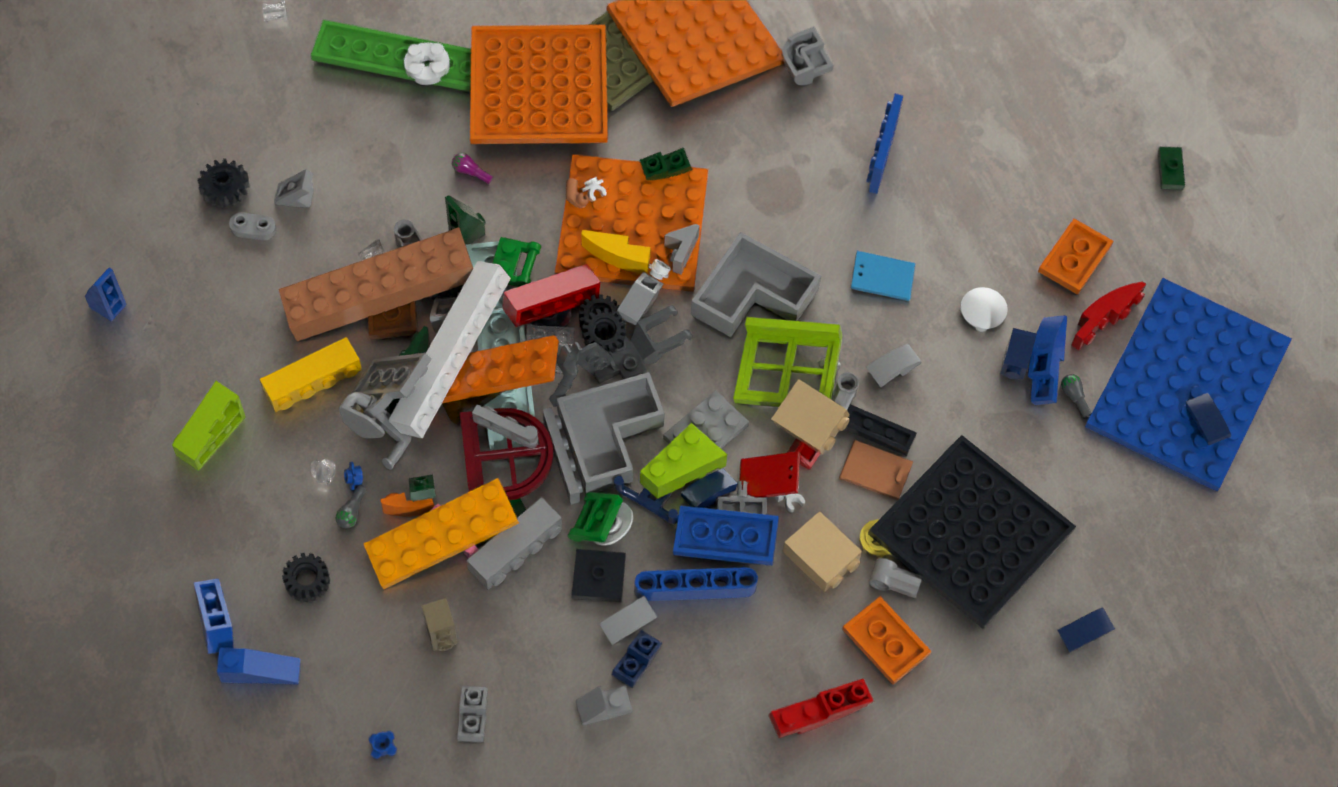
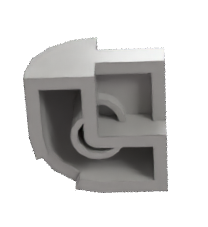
[782,27,834,85]

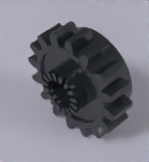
[197,158,250,208]

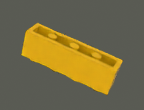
[259,337,362,412]

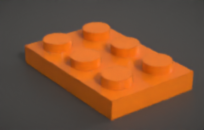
[1038,218,1114,295]
[842,596,931,685]

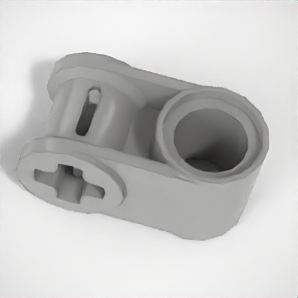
[394,220,423,248]

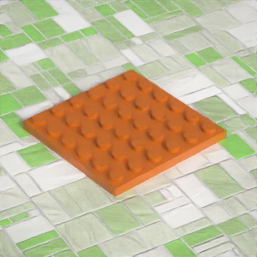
[606,0,784,107]
[470,25,608,144]
[555,154,708,292]

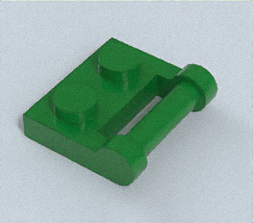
[493,237,541,287]
[568,492,623,542]

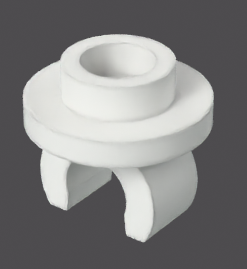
[582,177,607,202]

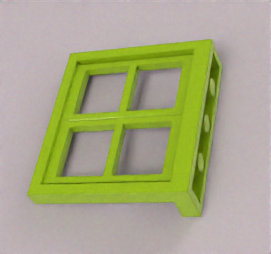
[733,317,843,407]

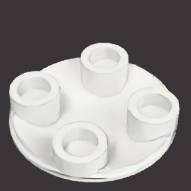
[960,287,1007,332]

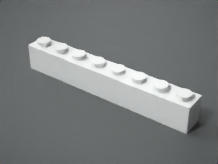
[388,261,511,438]

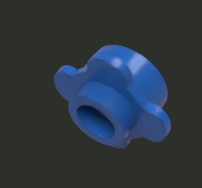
[344,462,363,490]
[369,731,397,759]

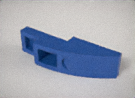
[1028,315,1067,405]

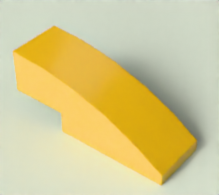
[581,230,651,274]

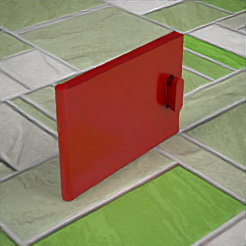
[739,451,800,498]

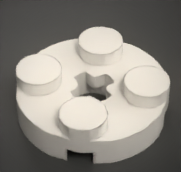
[404,43,450,85]

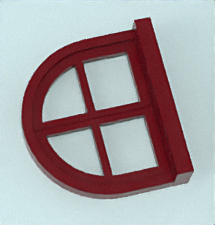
[460,408,553,500]

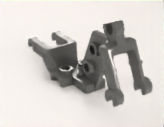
[549,305,693,407]

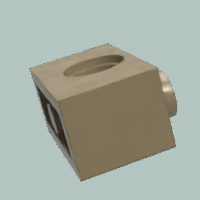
[421,598,458,651]

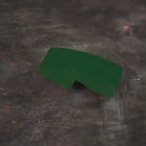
[640,148,692,180]

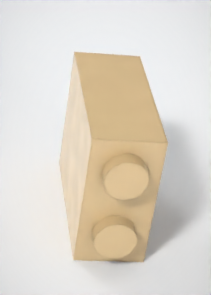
[771,379,850,455]
[783,511,862,592]

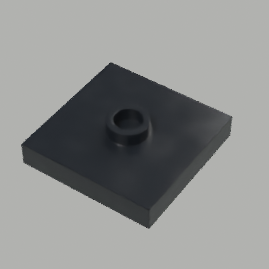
[572,549,626,602]

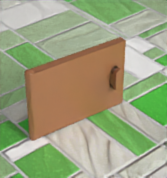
[839,440,913,500]

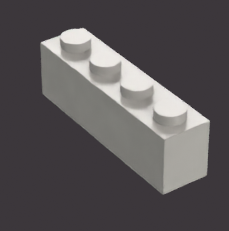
[467,497,562,590]

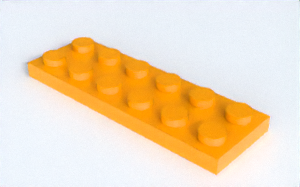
[363,478,519,589]

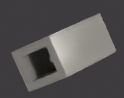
[616,272,663,325]

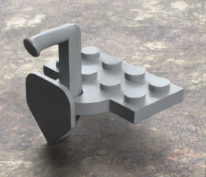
[339,353,432,470]

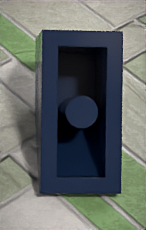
[1000,328,1037,380]

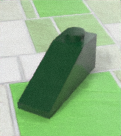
[445,195,486,245]

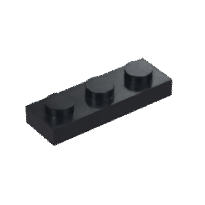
[844,404,917,456]

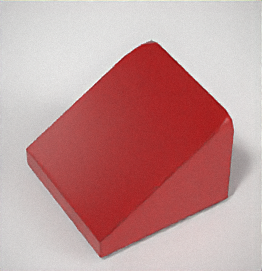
[787,438,820,470]

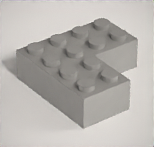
[691,232,821,337]
[557,372,665,493]

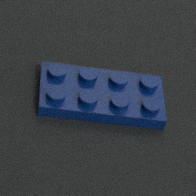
[866,93,904,194]
[673,506,779,566]

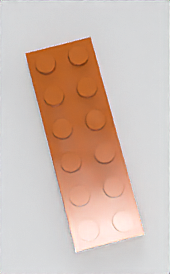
[442,335,559,403]

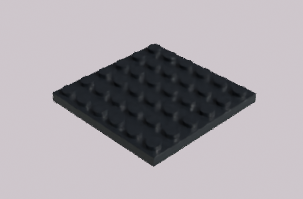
[868,435,1076,630]

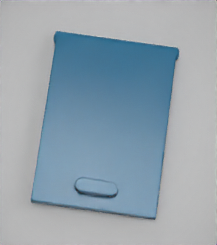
[851,251,915,301]

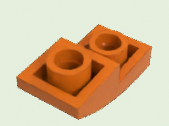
[380,493,434,517]

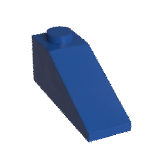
[85,267,127,322]
[194,578,234,654]
[217,648,301,684]

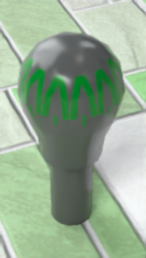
[1061,374,1092,418]
[335,485,366,529]

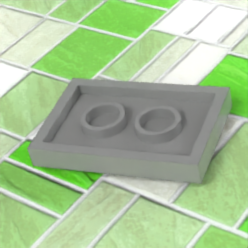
[663,390,749,449]

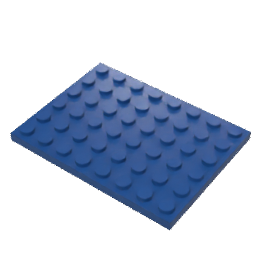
[1085,278,1292,492]

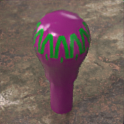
[452,153,493,184]

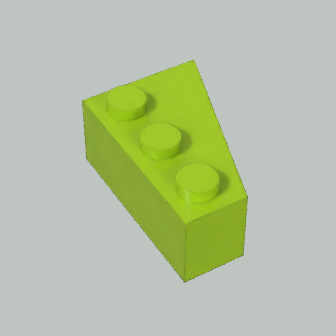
[172,381,246,471]
[640,423,727,499]

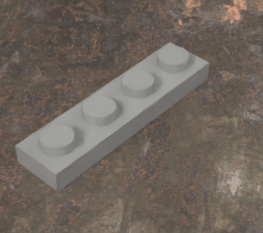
[542,407,583,505]

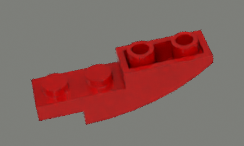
[1071,281,1146,351]
[768,678,874,738]

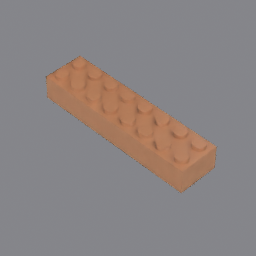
[279,228,473,341]

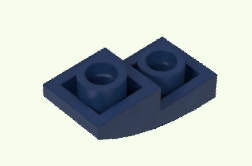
[1186,393,1231,445]
[681,468,738,508]
[1057,607,1115,653]
[612,630,662,688]

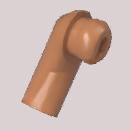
[566,178,589,208]

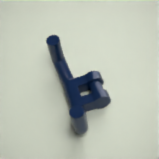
[614,476,678,524]

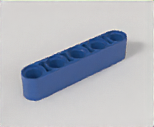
[634,567,758,601]

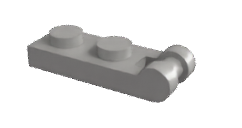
[472,405,538,448]

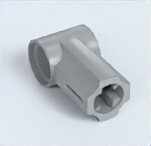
[831,372,859,410]
[869,558,922,598]

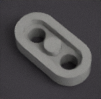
[229,212,277,240]

